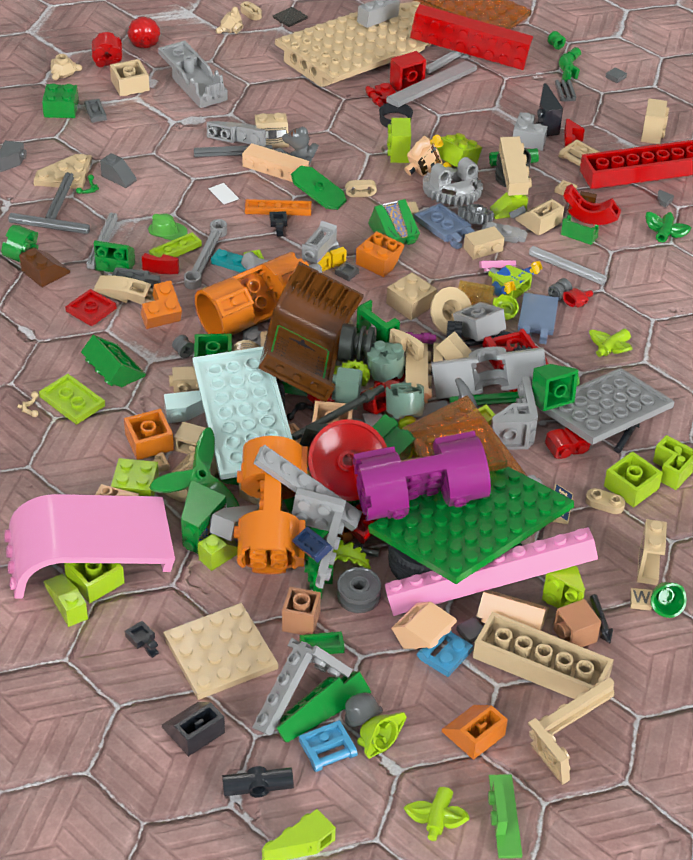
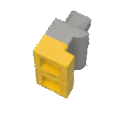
[309,239,347,271]

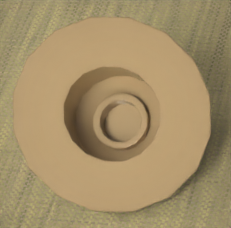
[430,287,472,335]

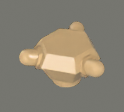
[216,7,244,34]
[50,54,82,81]

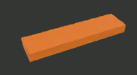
[245,199,312,216]

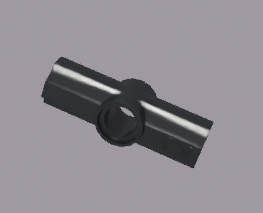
[222,766,294,798]

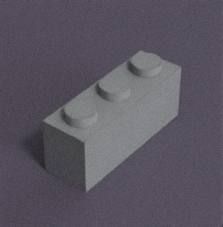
[357,0,400,28]

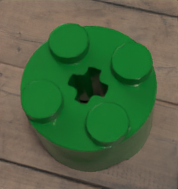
[2,224,39,262]

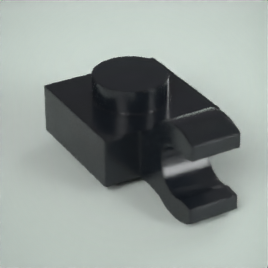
[269,211,288,237]
[125,621,159,658]

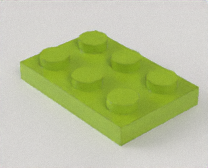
[39,374,105,425]

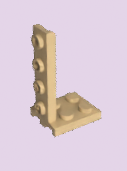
[528,677,614,785]

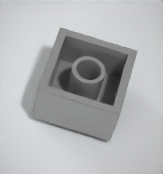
[453,302,506,341]

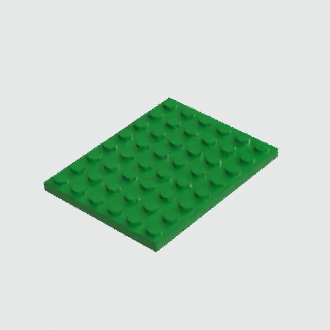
[368,455,574,584]

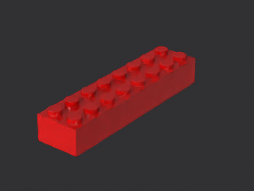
[410,4,533,70]
[580,140,693,189]

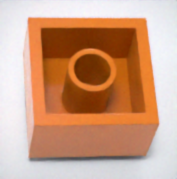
[124,409,174,460]

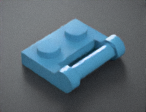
[417,631,474,677]
[299,720,358,772]

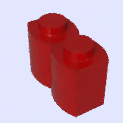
[545,428,590,459]

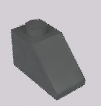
[0,140,27,172]
[100,153,137,188]

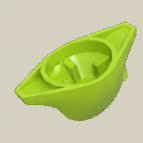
[357,712,407,759]

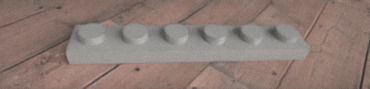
[253,445,362,531]

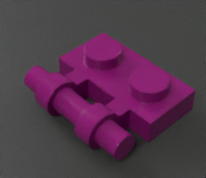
[405,332,436,344]

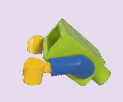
[488,261,543,299]

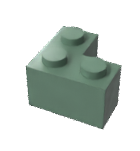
[332,367,363,410]

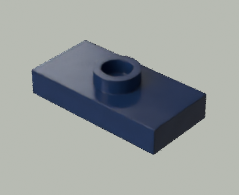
[292,526,333,563]

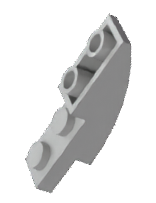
[207,121,266,147]

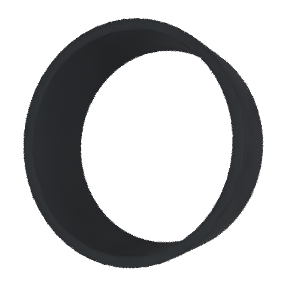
[379,103,413,128]

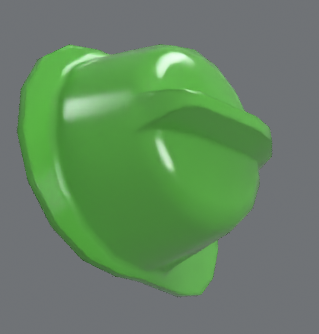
[148,213,188,241]

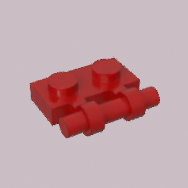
[365,83,396,107]

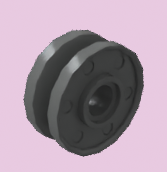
[337,567,381,613]

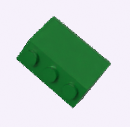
[81,335,146,387]

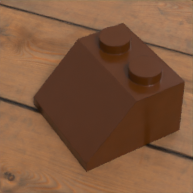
[19,247,70,287]

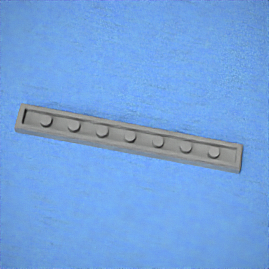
[386,60,477,107]

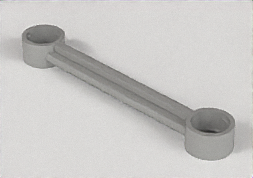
[184,219,227,290]

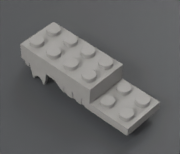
[158,41,228,108]

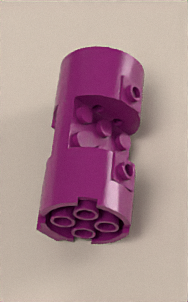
[353,431,491,521]

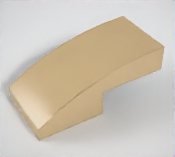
[389,328,424,361]

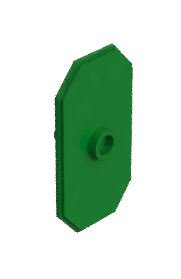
[291,166,347,210]

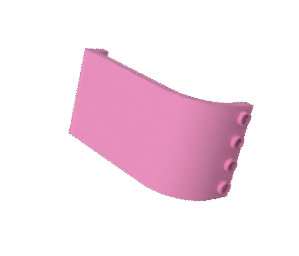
[4,494,175,598]

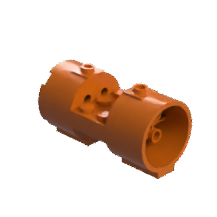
[195,252,309,335]
[234,436,308,574]

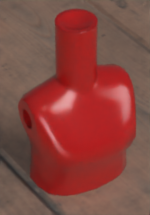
[563,288,593,308]

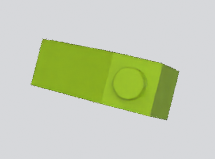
[43,574,88,627]

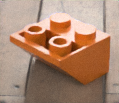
[356,231,404,277]
[442,705,508,760]

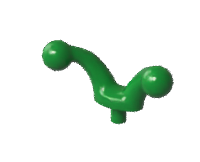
[76,174,99,194]

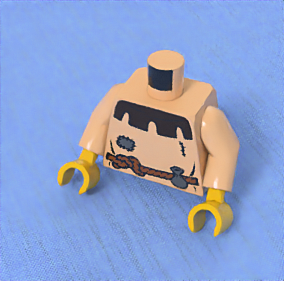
[404,135,452,176]

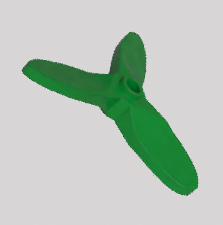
[149,427,240,508]

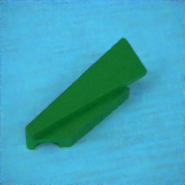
[276,671,371,742]

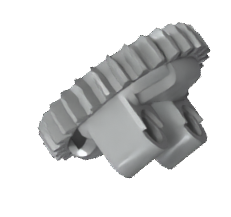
[423,157,483,206]

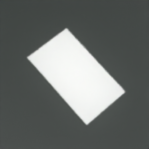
[208,183,239,204]

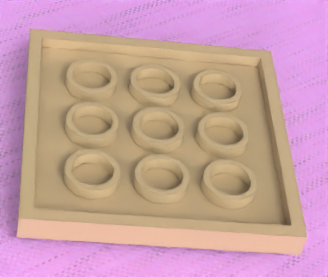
[163,603,278,700]

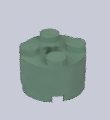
[367,341,405,382]
[386,383,425,419]

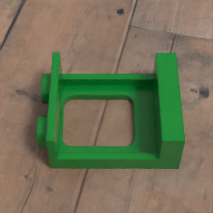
[356,300,400,343]

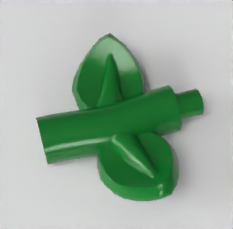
[646,212,692,243]

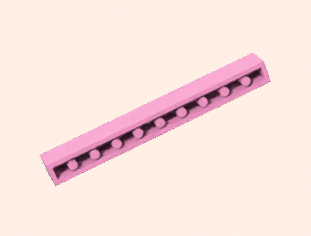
[385,527,598,616]

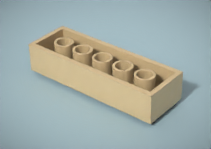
[473,612,614,699]

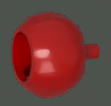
[127,16,160,48]

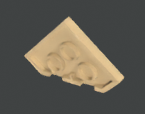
[34,154,92,189]

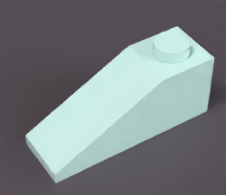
[164,390,205,423]

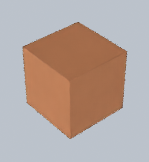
[282,587,321,635]
[553,599,601,647]

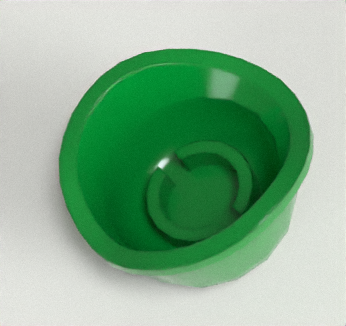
[650,582,687,618]

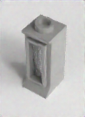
[302,220,337,263]

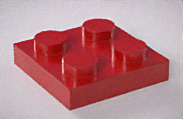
[65,289,117,326]

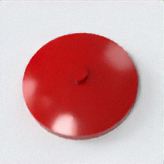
[307,419,387,501]

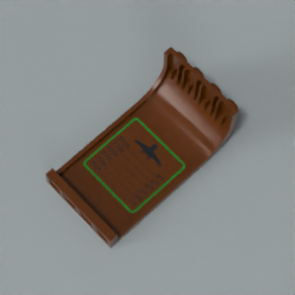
[258,261,364,402]

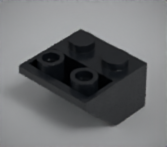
[162,702,225,757]

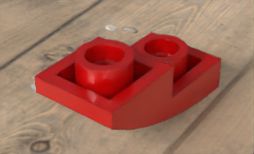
[142,253,180,274]

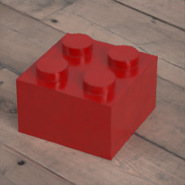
[389,51,426,92]

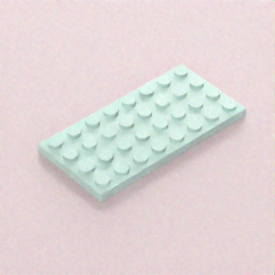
[192,346,293,480]

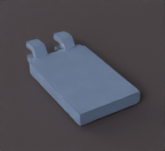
[414,203,475,249]
[518,293,559,344]

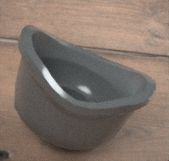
[345,692,383,727]

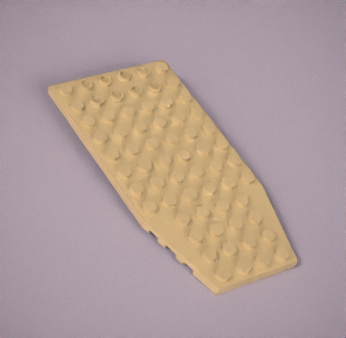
[275,1,432,87]

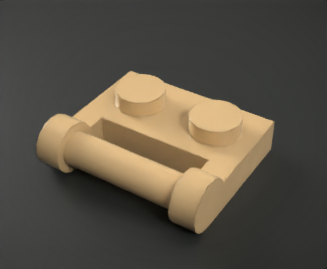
[559,140,600,166]

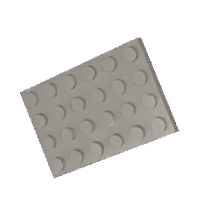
[539,368,674,445]

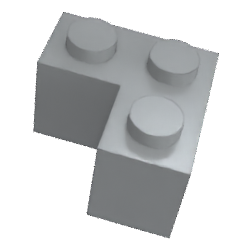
[513,112,548,151]

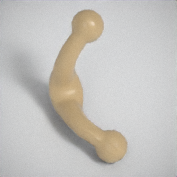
[17,391,39,417]

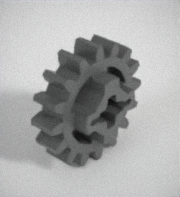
[457,203,494,225]

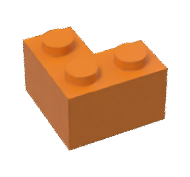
[141,281,182,329]

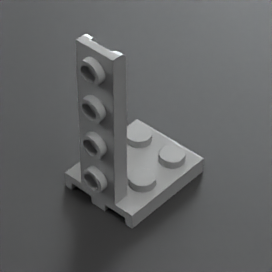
[292,488,346,589]
[252,638,353,735]

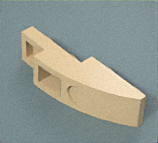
[94,275,155,305]

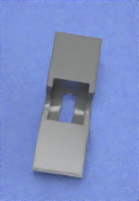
[431,347,546,399]

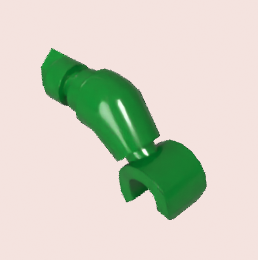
[558,47,581,82]

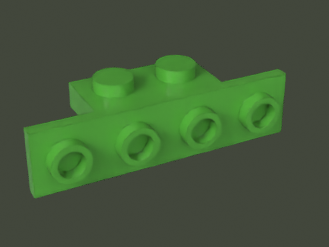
[488,774,523,858]

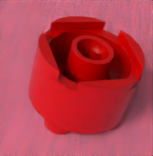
[92,32,122,68]

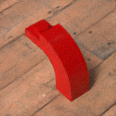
[563,184,621,225]

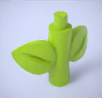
[589,329,633,357]
[404,787,469,841]

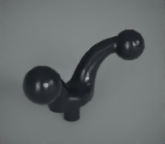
[287,402,314,420]

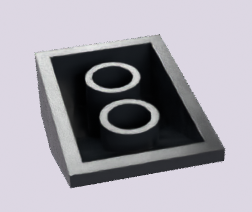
[536,83,563,137]

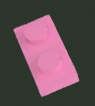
[479,260,516,271]

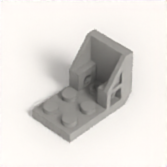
[489,377,538,450]

